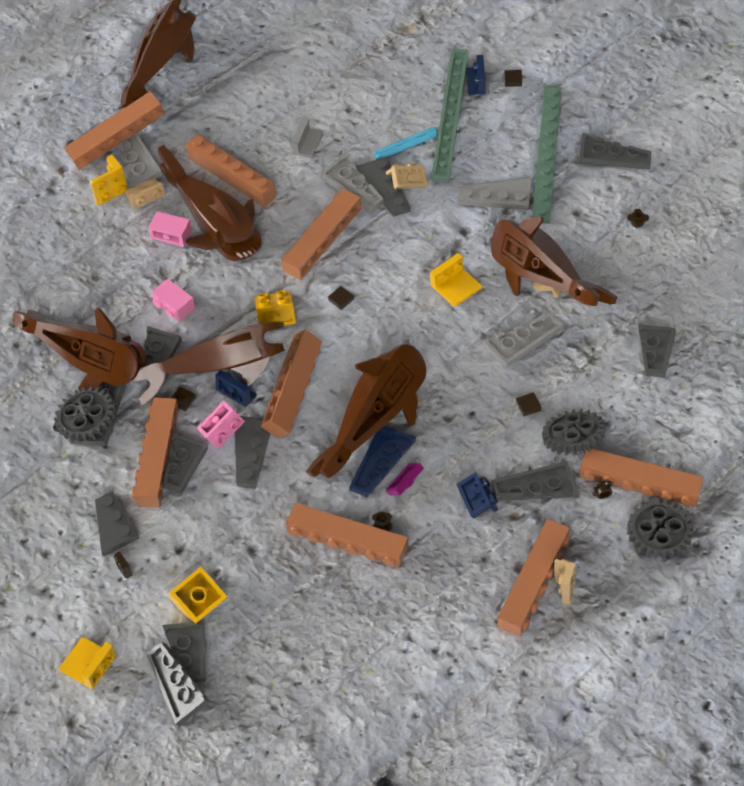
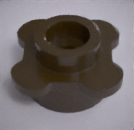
[627,209,649,227]
[593,481,613,499]
[372,512,393,531]

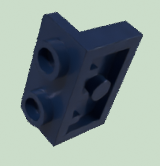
[466,55,485,95]
[215,370,257,407]
[456,472,498,519]

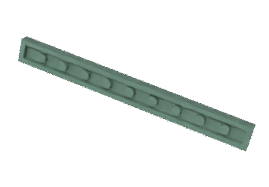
[432,49,469,182]
[532,86,562,224]

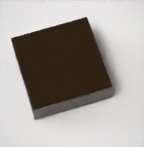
[504,70,522,87]
[328,286,354,310]
[171,387,196,411]
[516,392,541,417]
[113,551,133,579]

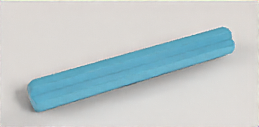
[374,127,437,160]

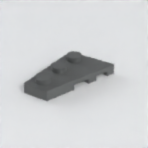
[638,324,676,378]
[144,326,182,381]
[163,432,208,495]
[95,491,139,557]
[162,621,206,682]

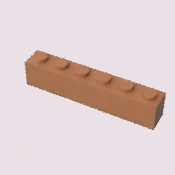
[64,91,165,170]
[186,134,276,208]
[281,189,361,280]
[260,329,322,438]
[132,397,179,508]
[580,448,704,507]
[286,503,408,567]
[498,519,571,637]

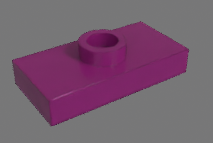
[386,463,424,496]

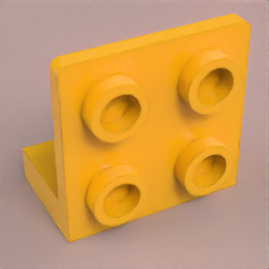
[90,155,128,206]
[430,253,482,307]
[254,290,296,326]
[59,637,117,690]

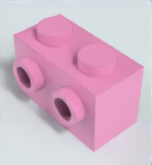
[148,211,192,247]
[152,278,195,322]
[197,401,245,449]

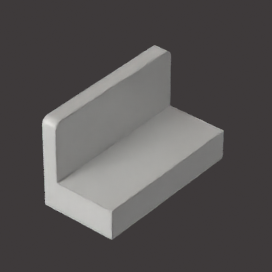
[291,118,323,158]

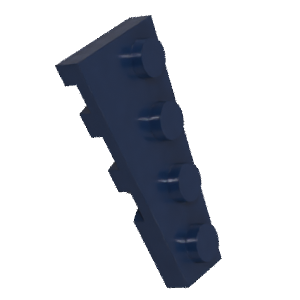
[349,426,416,497]

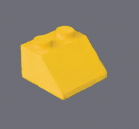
[169,566,228,624]

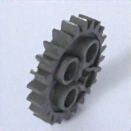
[54,386,117,443]
[542,409,606,456]
[627,499,694,561]

